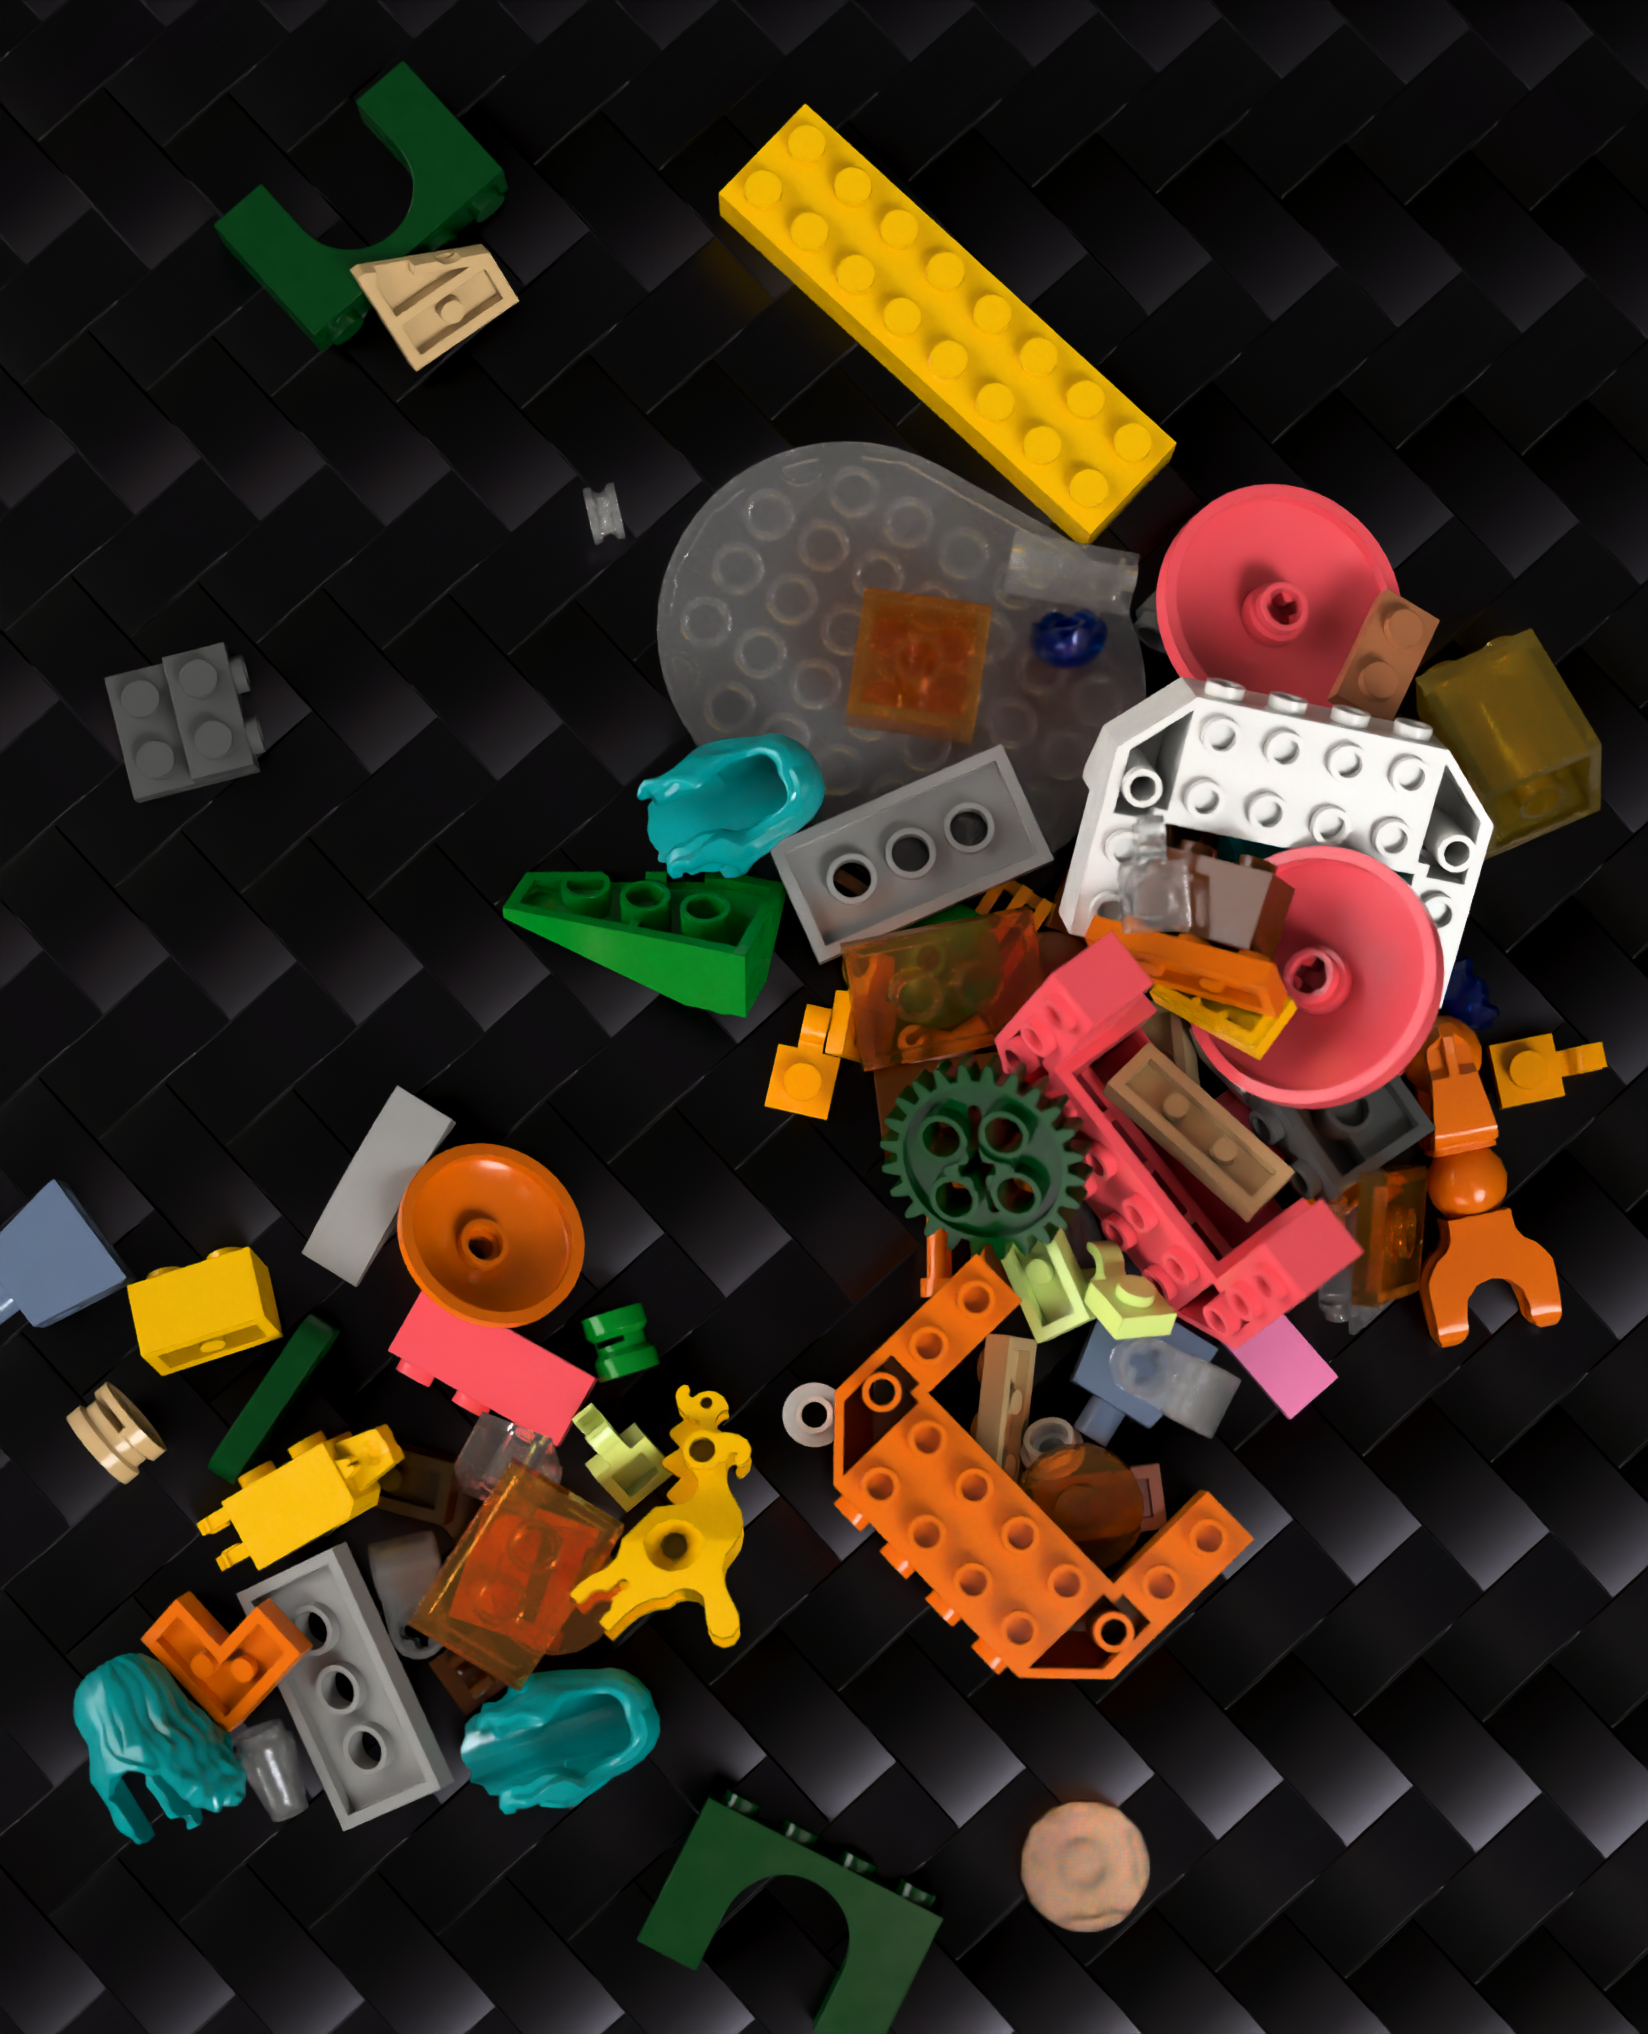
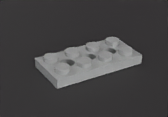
[769,744,1054,965]
[237,1542,454,1831]

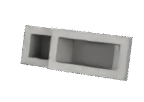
[302,1086,456,1287]

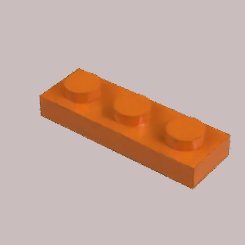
[1084,915,1288,1018]

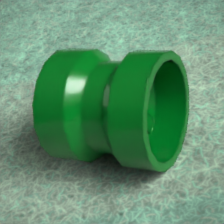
[581,1302,661,1383]

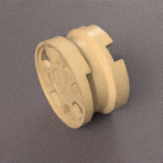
[67,1382,167,1484]

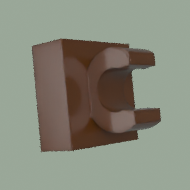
[428,1625,520,1716]

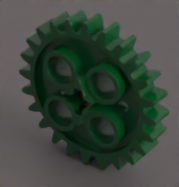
[880,1053,1093,1260]

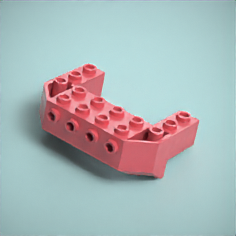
[994,931,1364,1349]

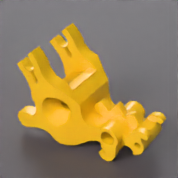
[570,1385,752,1648]

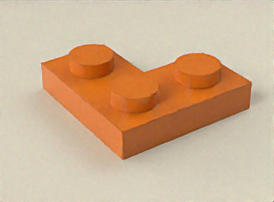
[141,1591,314,1732]

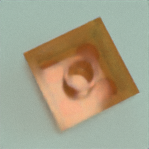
[845,587,993,744]

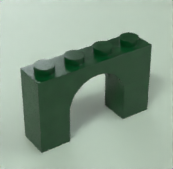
[214,61,508,352]
[637,1789,943,2034]

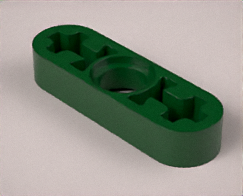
[207,1312,340,1486]

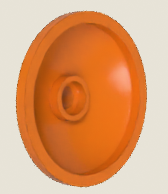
[397,1143,585,1328]

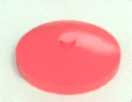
[1156,484,1400,708]
[1190,846,1445,1109]

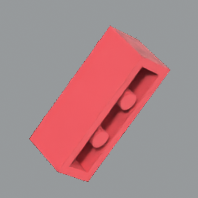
[388,1291,598,1451]

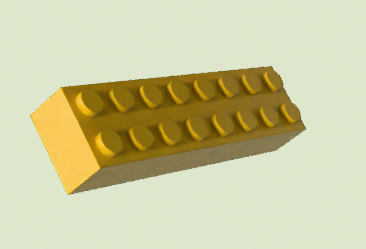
[719,103,1177,550]

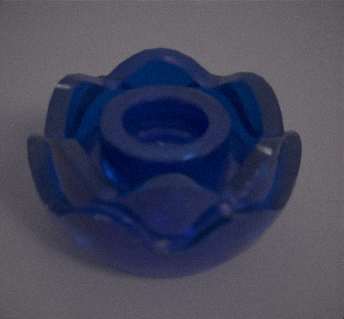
[1029,609,1108,668]
[1443,957,1500,1030]

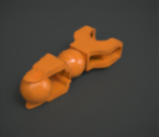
[1404,1015,1562,1348]

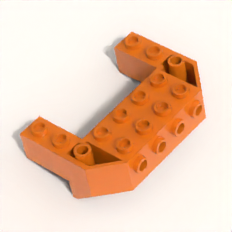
[833,1254,1254,1679]

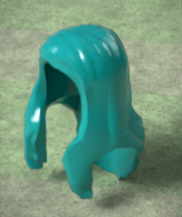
[637,733,826,879]
[73,1653,247,1844]
[460,1667,660,1814]

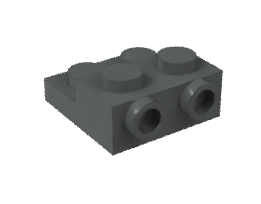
[104,642,266,803]
[1246,1074,1436,1204]

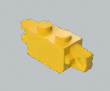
[196,1424,405,1572]

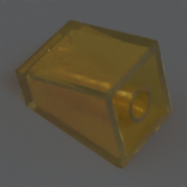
[1415,628,1602,860]

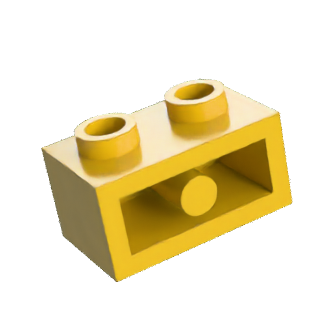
[127,1246,284,1376]

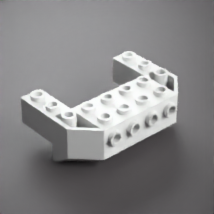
[1058,677,1493,1009]

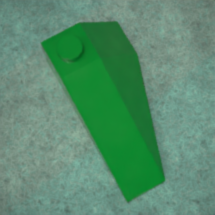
[503,872,787,1018]

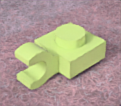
[1081,1240,1177,1340]
[571,1403,673,1513]

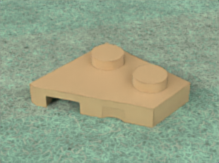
[350,244,519,371]

